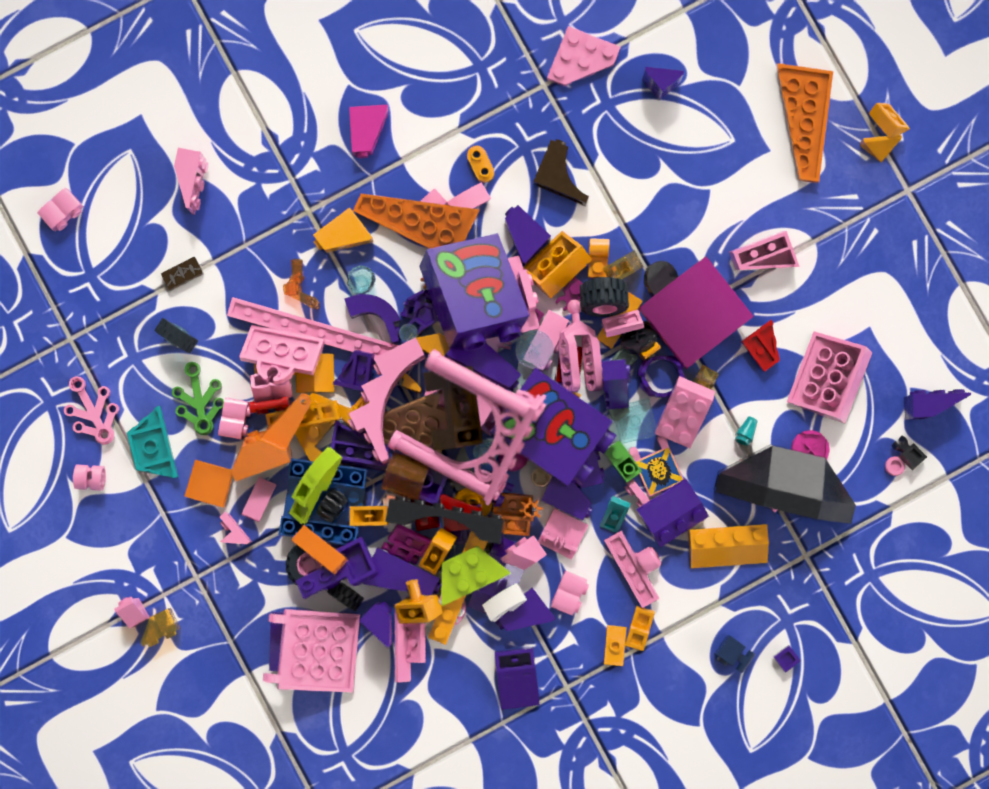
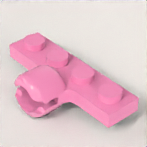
[604,530,661,608]

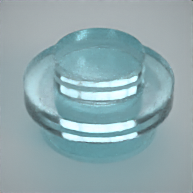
[399,323,418,342]

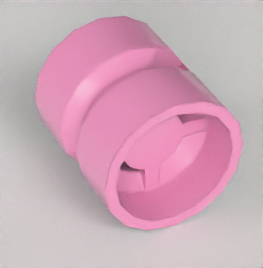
[73,465,106,491]

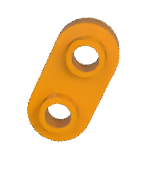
[467,146,494,183]

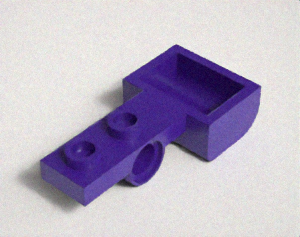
[296,537,379,599]

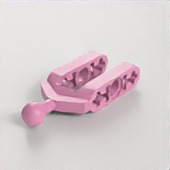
[558,300,604,392]

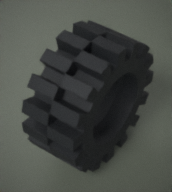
[327,581,364,611]

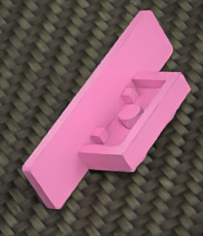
[508,256,540,333]
[394,604,426,683]

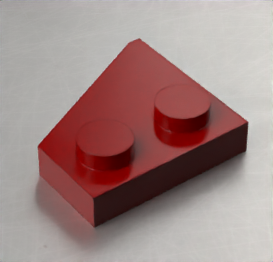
[741,320,780,372]

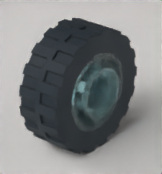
[154,318,198,354]

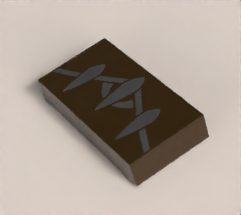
[160,256,204,291]

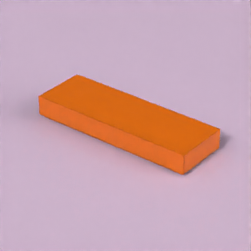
[291,525,347,575]

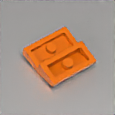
[184,460,233,508]
[493,492,533,536]

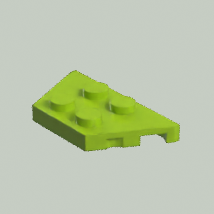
[441,546,511,606]

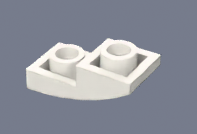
[482,584,527,622]

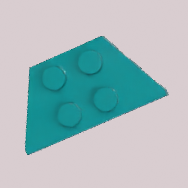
[127,406,179,478]

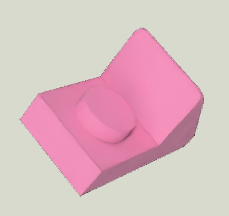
[220,512,252,544]

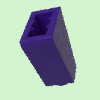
[505,205,551,266]
[541,477,593,521]
[496,587,556,631]

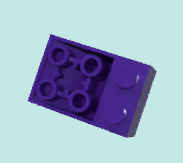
[904,389,971,420]
[494,647,540,710]

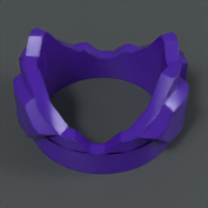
[638,355,686,398]

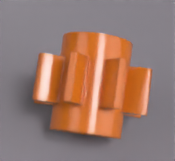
[519,497,543,522]

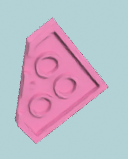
[547,26,621,86]

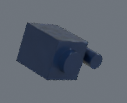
[714,634,756,673]

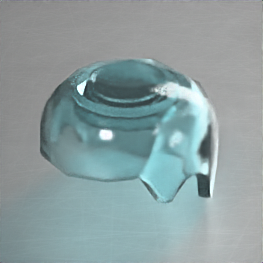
[347,266,376,294]

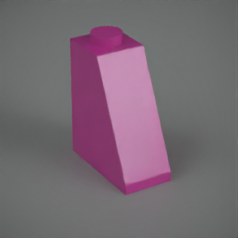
[349,105,389,158]

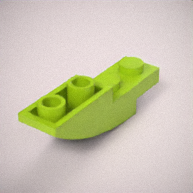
[289,447,343,524]

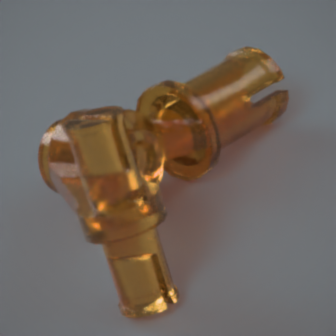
[283,259,320,309]

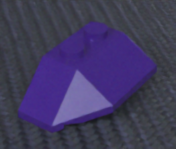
[468,538,524,614]

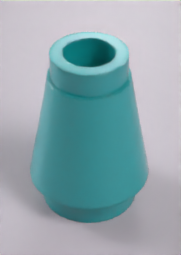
[735,416,758,446]

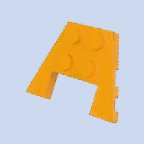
[295,392,357,461]

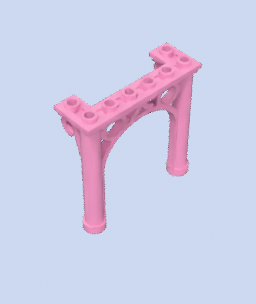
[388,350,546,506]

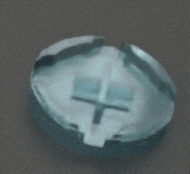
[515,330,554,369]

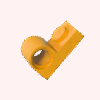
[588,238,609,278]

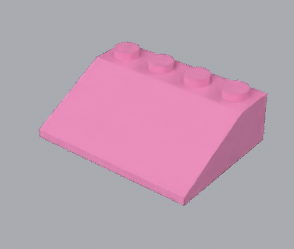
[787,331,872,424]

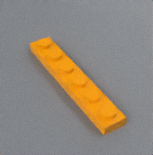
[428,531,488,645]

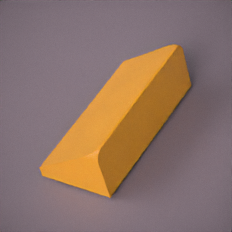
[869,103,910,138]

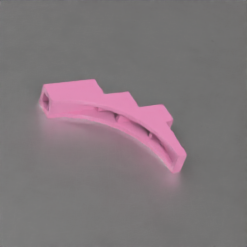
[348,337,426,464]

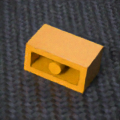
[418,527,457,575]

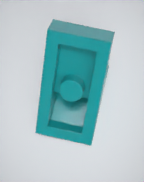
[600,496,631,533]

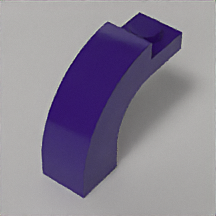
[344,294,402,344]

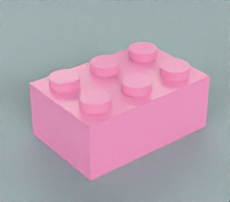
[655,376,715,448]

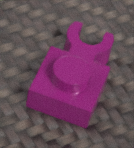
[555,277,583,311]

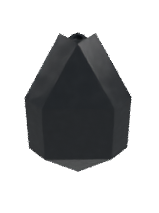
[714,444,856,524]

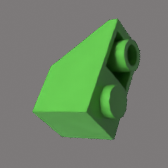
[604,440,642,483]

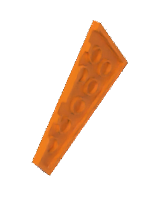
[776,63,834,183]
[353,193,480,249]

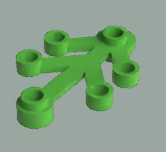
[172,362,224,436]

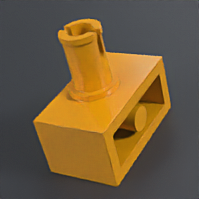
[394,579,443,624]

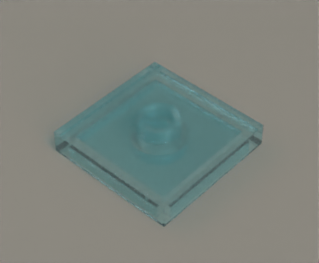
[615,398,658,444]

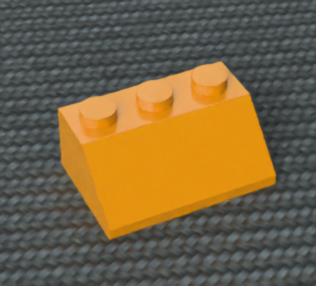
[523,231,592,299]

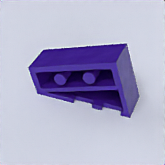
[331,420,390,471]

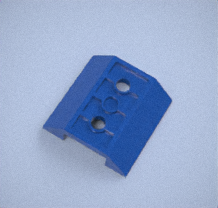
[278,458,367,545]

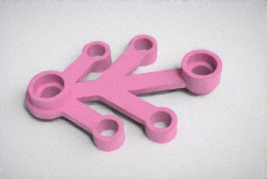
[64,376,120,445]

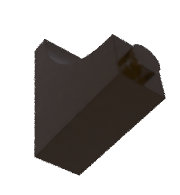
[533,139,589,206]

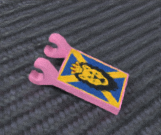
[628,435,683,497]

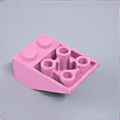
[174,147,208,215]

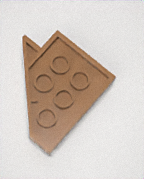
[383,390,448,454]

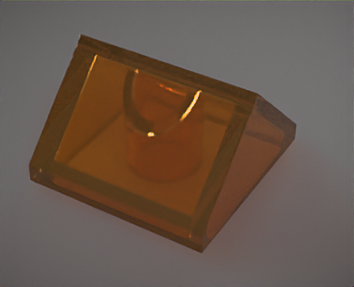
[381,452,429,500]

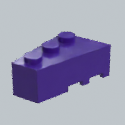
[601,359,631,410]

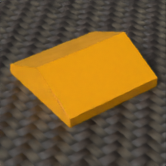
[296,354,335,393]

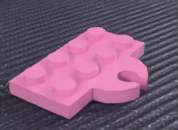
[239,325,325,385]

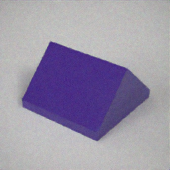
[642,67,684,100]

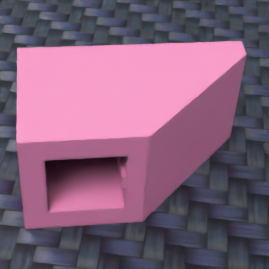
[501,535,547,570]
[114,597,150,628]

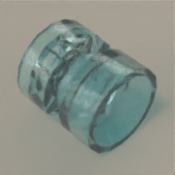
[473,440,498,466]

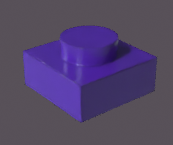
[773,645,801,673]

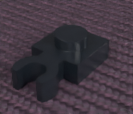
[891,435,927,471]

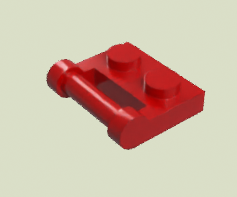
[249,396,292,415]

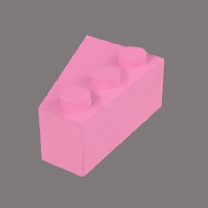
[729,231,800,270]

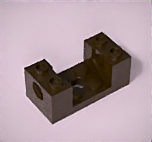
[423,366,483,450]

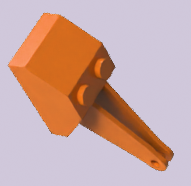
[231,393,311,482]

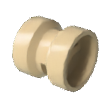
[531,468,551,487]

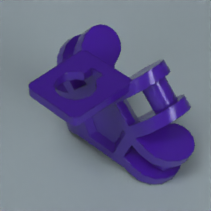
[400,290,439,338]

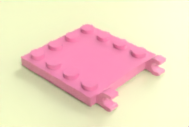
[263,609,360,692]

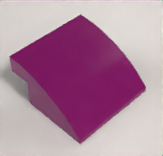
[638,256,754,369]

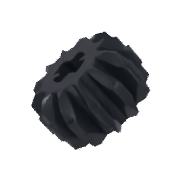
[317,489,348,523]

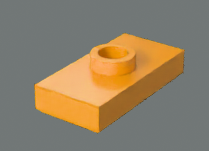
[603,625,627,666]

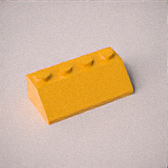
[687,524,769,568]

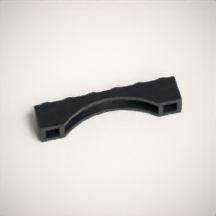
[385,495,506,544]

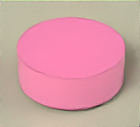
[884,457,905,476]

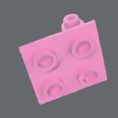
[538,508,589,560]

